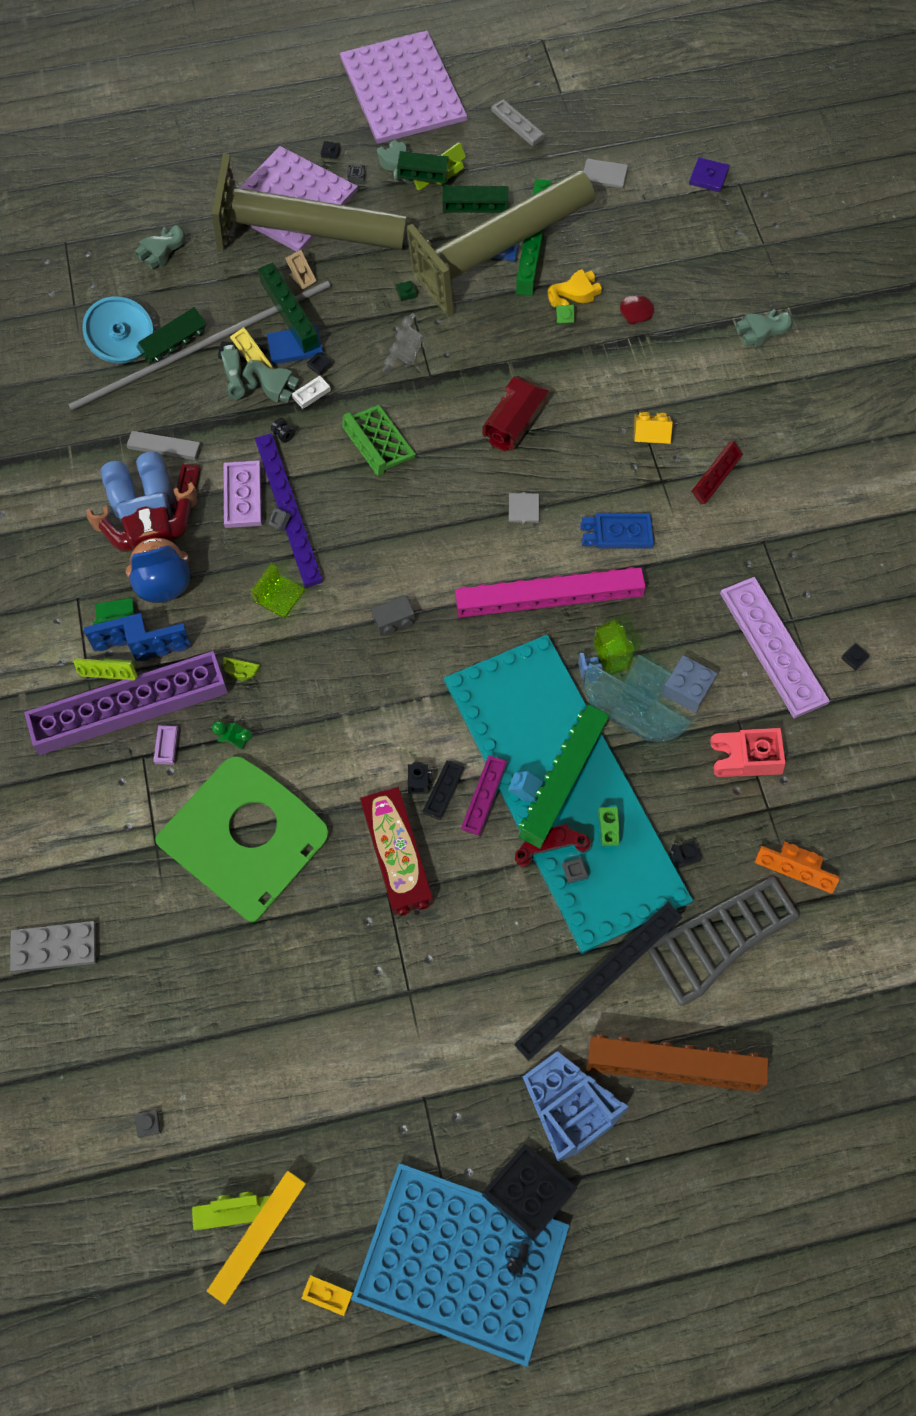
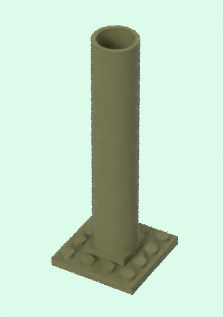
[212,153,407,251]
[407,170,595,318]

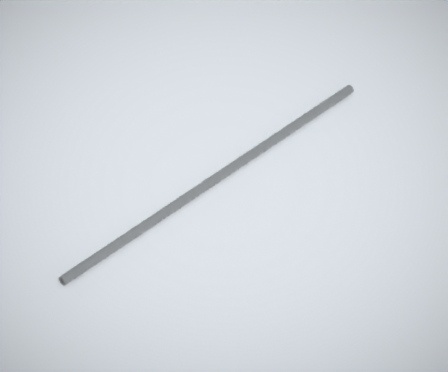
[68,281,330,411]

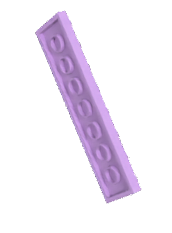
[720,577,829,719]

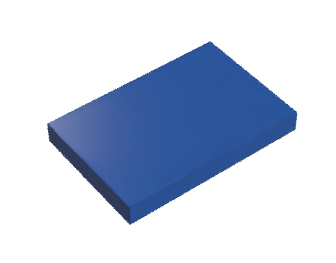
[267,325,323,364]

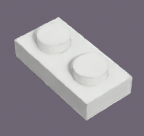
[292,376,331,409]

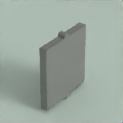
[509,492,539,524]

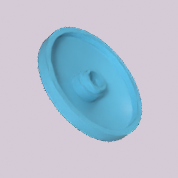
[82,296,153,364]

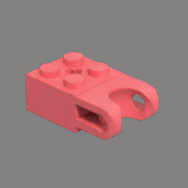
[710,728,785,777]

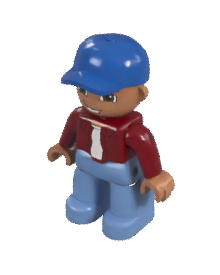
[87,452,198,603]

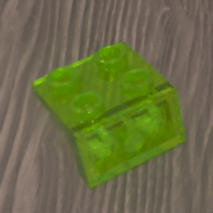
[250,563,304,618]

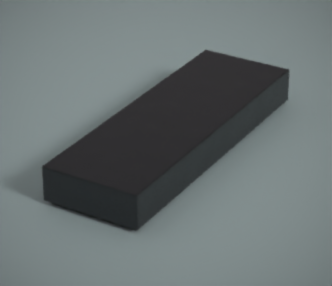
[423,760,465,821]

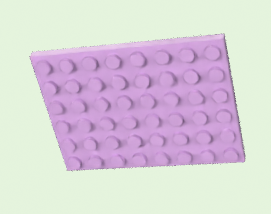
[340,31,467,144]

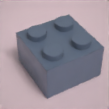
[662,656,717,713]

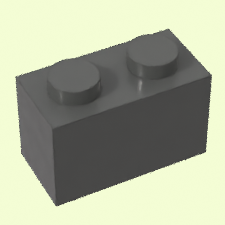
[371,595,415,636]

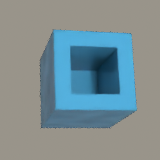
[508,771,544,802]

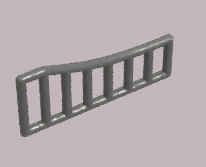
[647,876,800,1006]

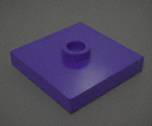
[689,157,729,192]

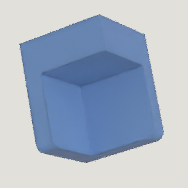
[578,653,602,680]

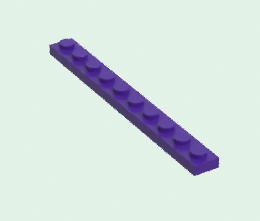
[255,433,323,588]

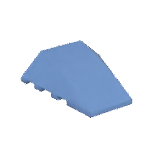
[523,1051,629,1161]

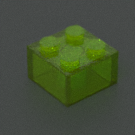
[593,619,635,676]

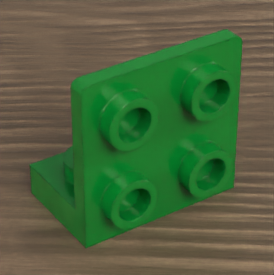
[92,598,135,625]

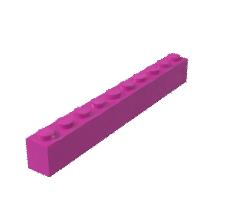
[455,567,645,618]

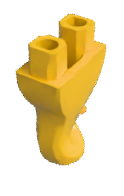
[547,269,602,307]

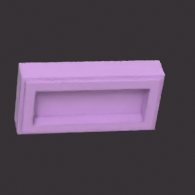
[154,726,179,765]

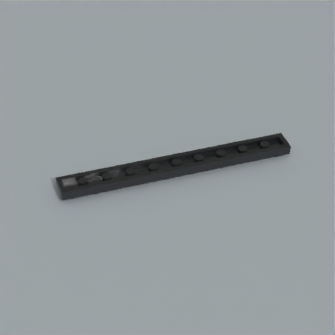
[514,902,683,1062]

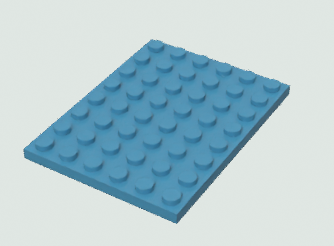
[351,1163,569,1367]

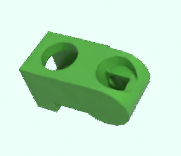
[597,807,619,846]

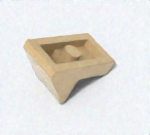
[285,250,316,289]

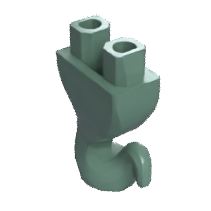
[377,140,414,184]
[135,225,186,269]
[736,309,792,348]
[221,345,245,400]
[242,360,299,403]

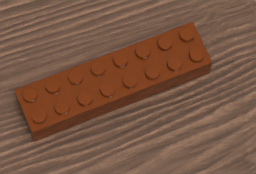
[586,1034,768,1092]

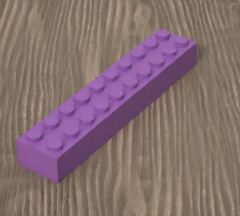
[24,651,228,755]

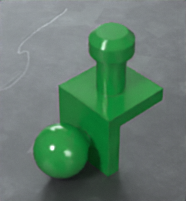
[212,721,252,750]

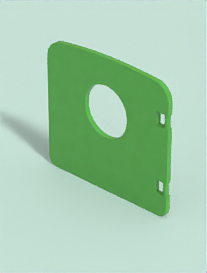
[155,757,329,922]

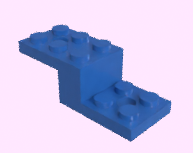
[84,613,192,661]

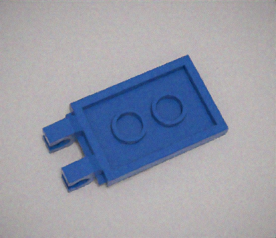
[580,513,654,549]

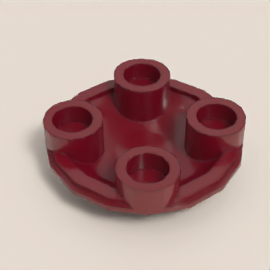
[620,295,654,325]

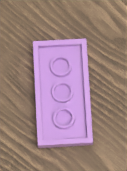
[224,460,262,528]

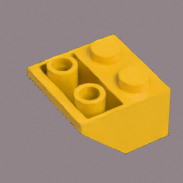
[634,412,673,444]

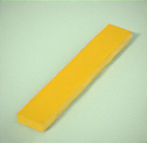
[207,1171,306,1305]

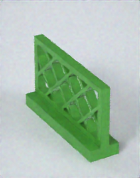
[342,405,415,476]

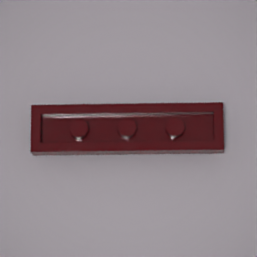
[691,441,743,504]

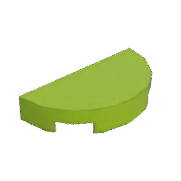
[223,657,261,681]

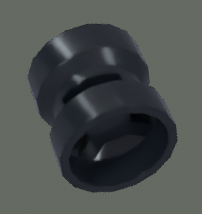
[271,418,295,443]

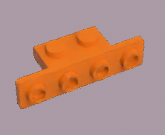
[755,841,840,894]

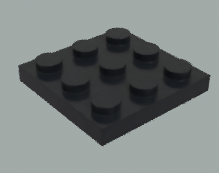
[482,1144,577,1241]

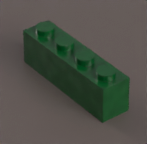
[442,186,508,213]
[137,307,206,364]

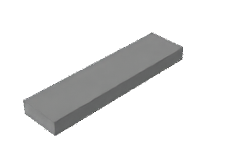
[491,99,545,146]
[127,431,201,460]

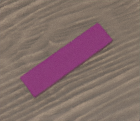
[461,755,508,837]

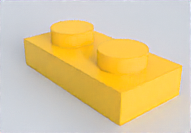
[301,1275,353,1316]

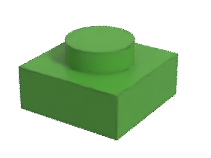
[556,305,574,324]

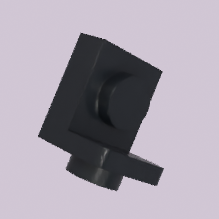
[669,841,702,868]

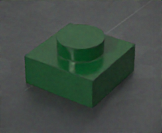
[396,280,417,302]

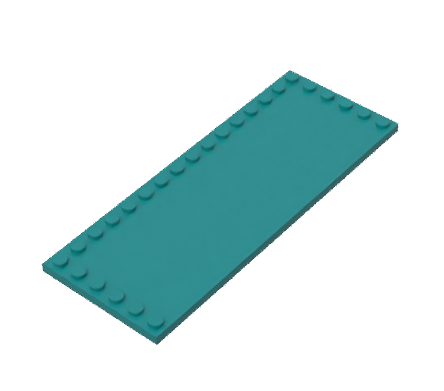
[444,635,693,954]

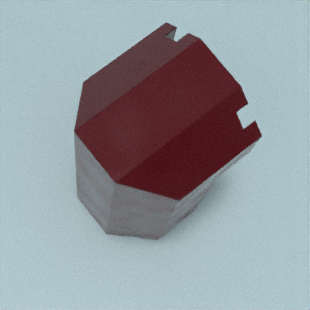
[482,376,549,451]

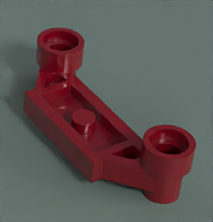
[515,824,591,867]

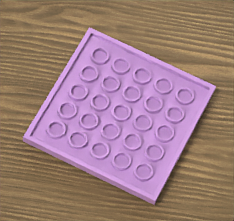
[240,146,358,251]

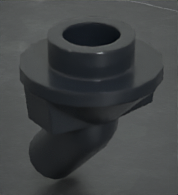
[506,1243,529,1278]

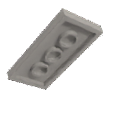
[10,921,96,973]

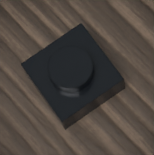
[321,141,340,160]
[307,352,332,376]
[841,644,870,671]

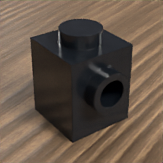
[408,762,432,794]

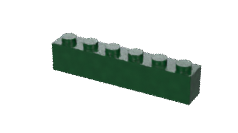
[258,262,319,353]

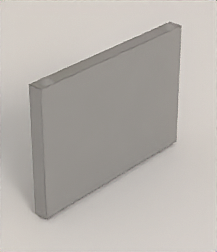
[584,159,628,188]

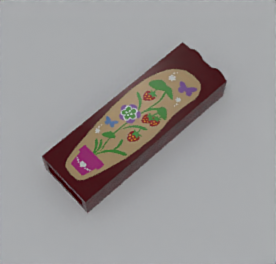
[360,787,433,916]

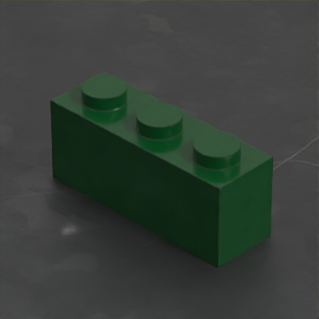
[397,151,449,183]

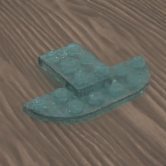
[584,655,691,742]

